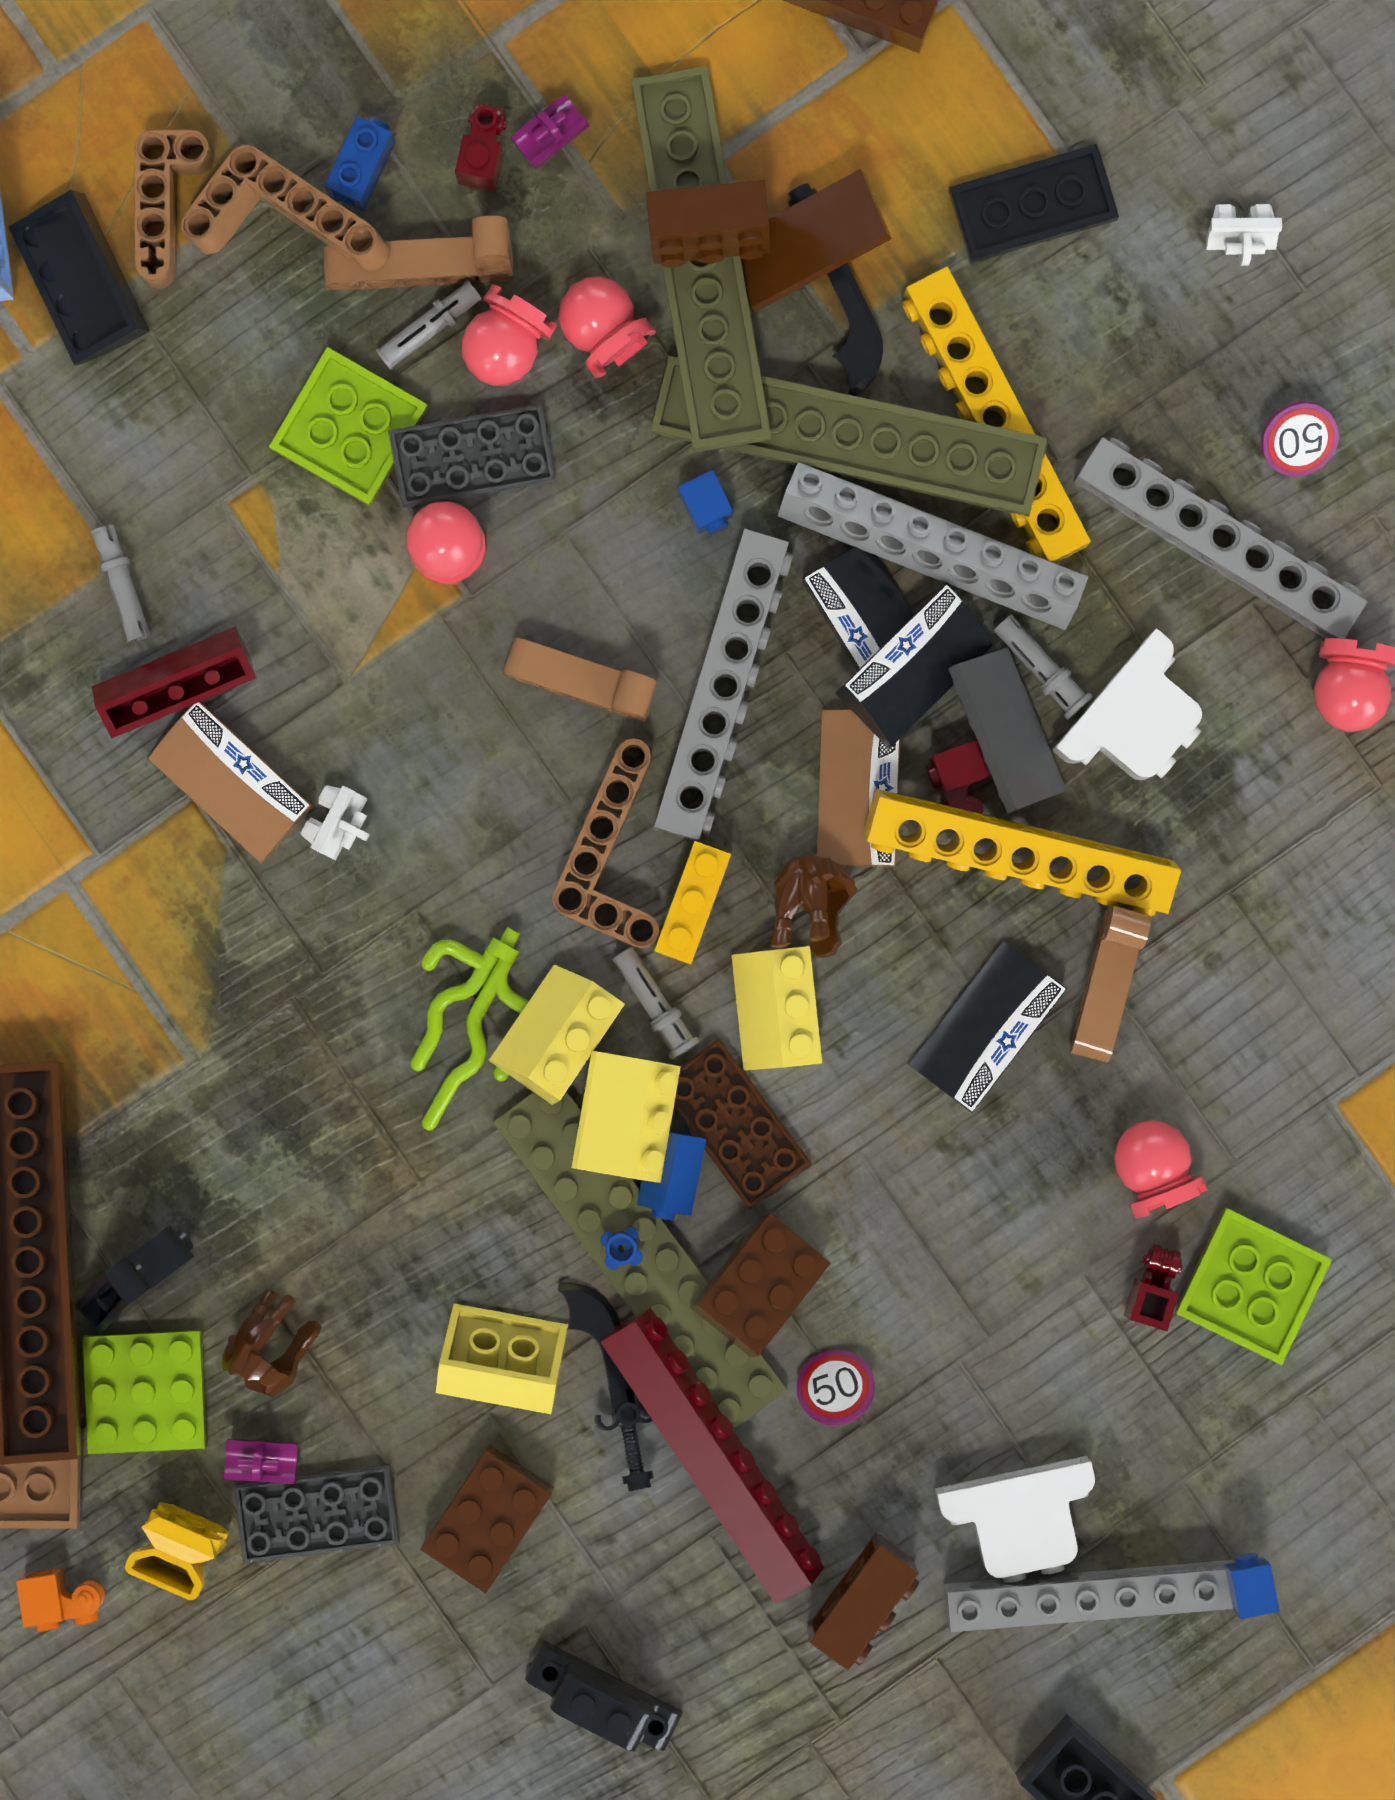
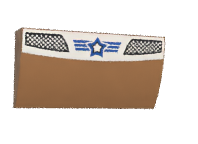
[148,702,314,864]
[816,710,900,868]

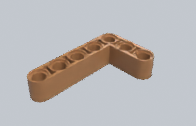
[181,145,389,271]
[323,216,514,290]
[552,738,660,949]

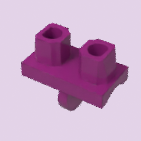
[511,94,589,170]
[224,1438,298,1484]

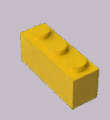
[654,841,731,965]

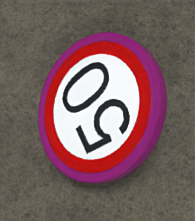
[1261,401,1339,477]
[797,1350,875,1425]

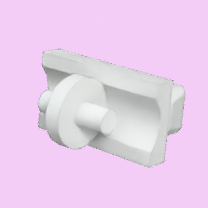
[1206,204,1282,266]
[301,785,370,860]

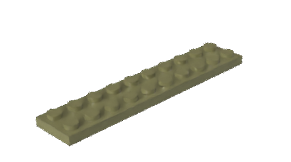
[631,66,771,453]
[651,356,1048,517]
[493,1091,787,1430]

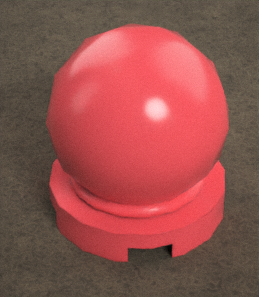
[558,276,656,378]
[461,284,557,386]
[406,501,486,585]
[1314,638,1395,732]
[1114,1120,1208,1219]

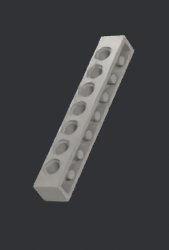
[1073,437,1368,639]
[778,462,1088,630]
[654,529,794,842]
[944,1560,1235,1632]

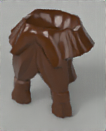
[771,854,858,958]
[222,1290,322,1397]

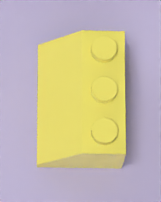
[731,946,822,1071]
[488,965,625,1105]
[571,1051,681,1183]
[436,1303,568,1414]

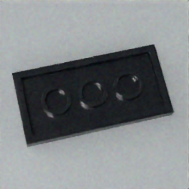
[948,144,1119,264]

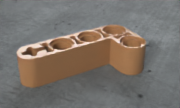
[135,130,215,289]
[502,637,658,722]
[1069,906,1152,1063]

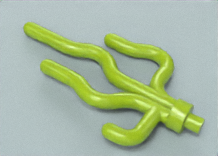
[410,927,529,1131]

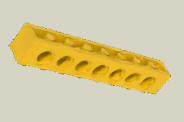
[902,266,1091,563]
[863,788,1181,916]

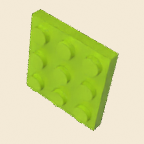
[269,347,429,507]
[1174,1207,1333,1365]
[83,1329,207,1454]

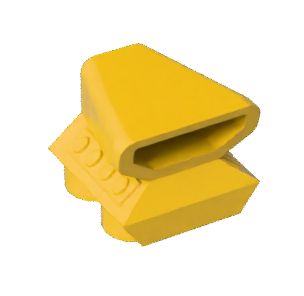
[125,1502,229,1600]

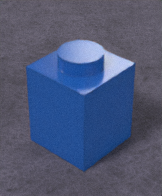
[678,470,733,535]
[1225,1553,1280,1619]

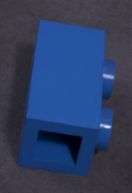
[324,116,396,212]
[637,1131,706,1220]

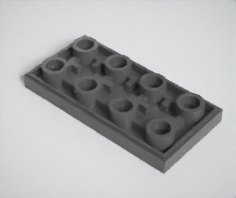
[388,404,555,508]
[948,648,1067,813]
[234,1464,400,1564]

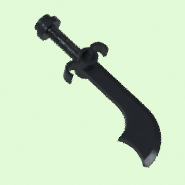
[788,183,883,396]
[557,1283,654,1491]

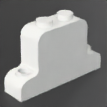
[1052,628,1202,780]
[934,1456,1095,1583]

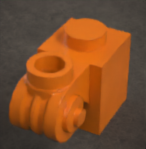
[16,1567,105,1632]

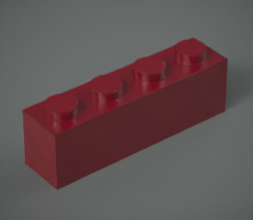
[92,626,256,739]

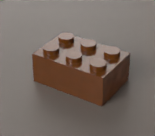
[646,180,770,268]
[690,1213,831,1357]
[420,1444,554,1594]
[807,1532,919,1671]

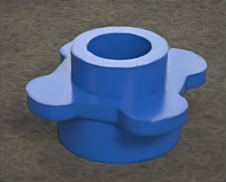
[600,1227,643,1270]

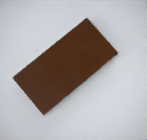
[741,169,892,312]
[674,1038,812,1210]

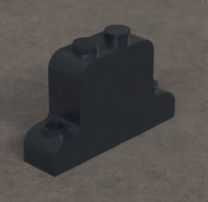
[75,1225,195,1335]
[525,1640,683,1752]

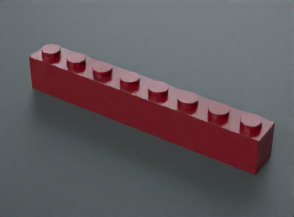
[601,1307,825,1604]

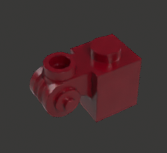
[455,102,508,192]
[926,740,990,814]
[1123,1244,1183,1332]

